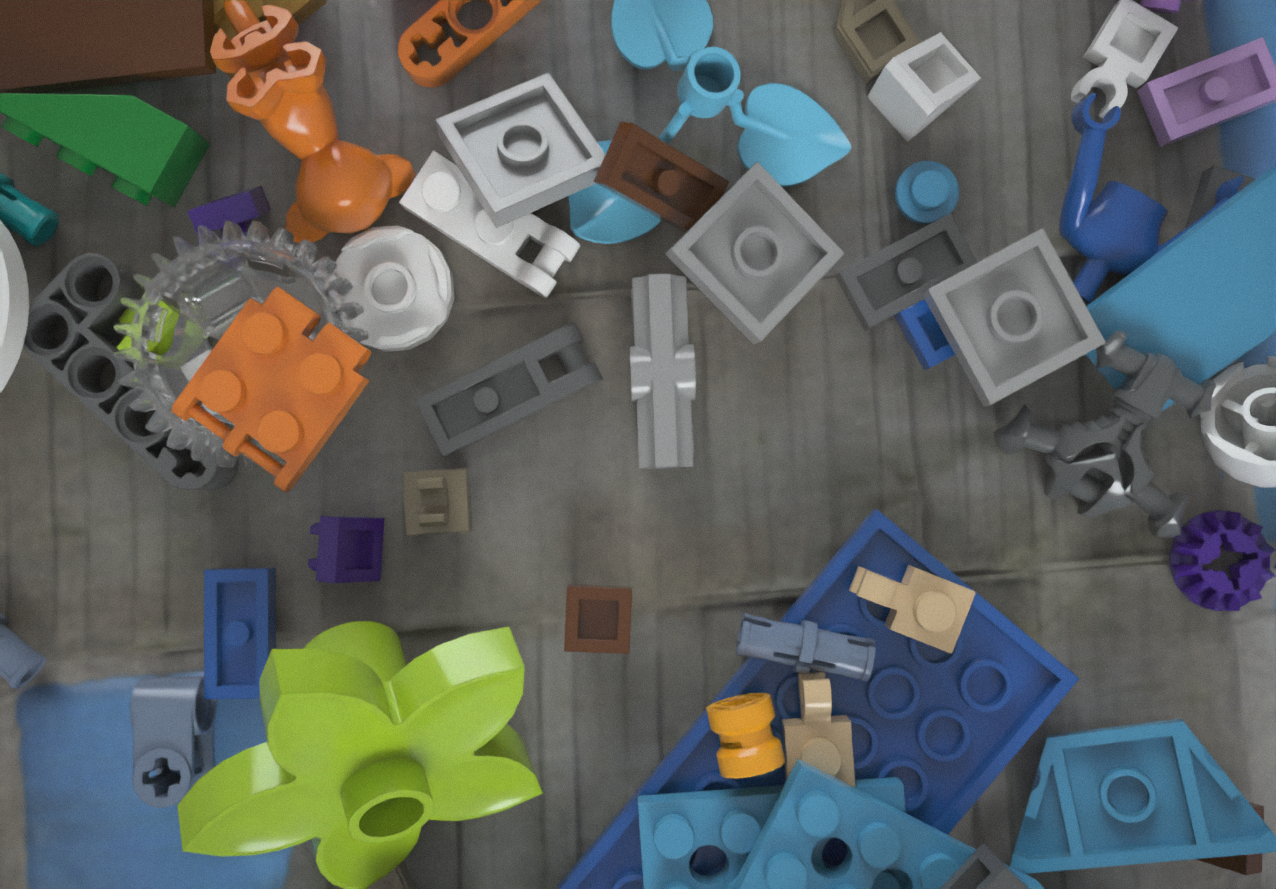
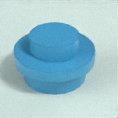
[895,161,959,225]

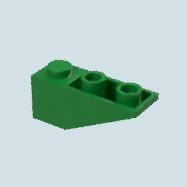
[0,93,210,208]

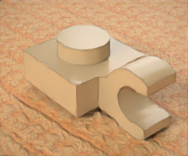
[849,565,976,654]
[781,671,855,787]

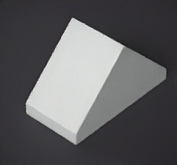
[867,32,981,142]

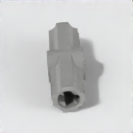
[630,274,696,469]

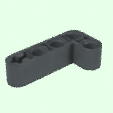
[23,253,239,491]

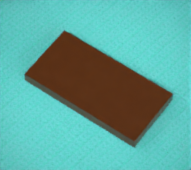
[0,0,216,94]

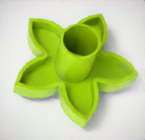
[177,621,543,889]

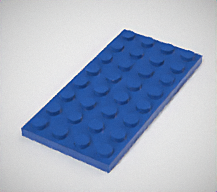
[555,509,1080,889]

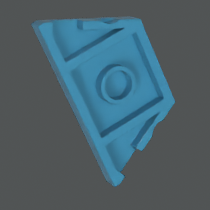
[1010,719,1276,874]

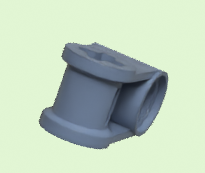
[130,676,217,808]

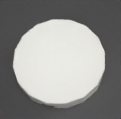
[327,225,455,352]

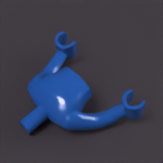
[1059,93,1244,304]

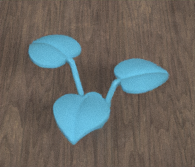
[568,0,851,244]

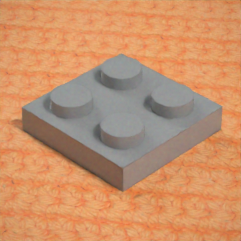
[436,72,605,228]
[665,161,845,345]
[922,228,1106,407]

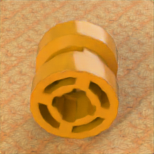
[706,693,785,779]

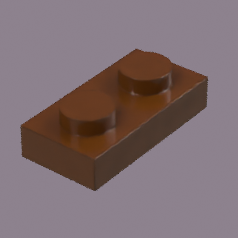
[593,122,729,233]

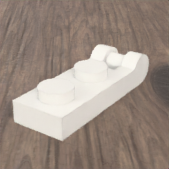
[399,151,581,298]

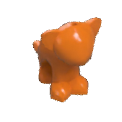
[210,0,415,244]

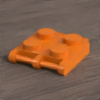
[171,286,372,493]

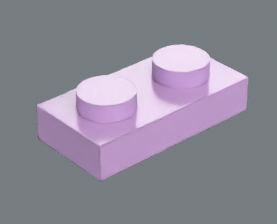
[1137,37,1276,148]

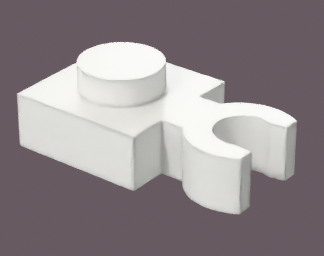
[1071,0,1178,119]

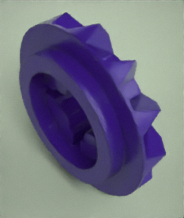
[1169,510,1276,611]

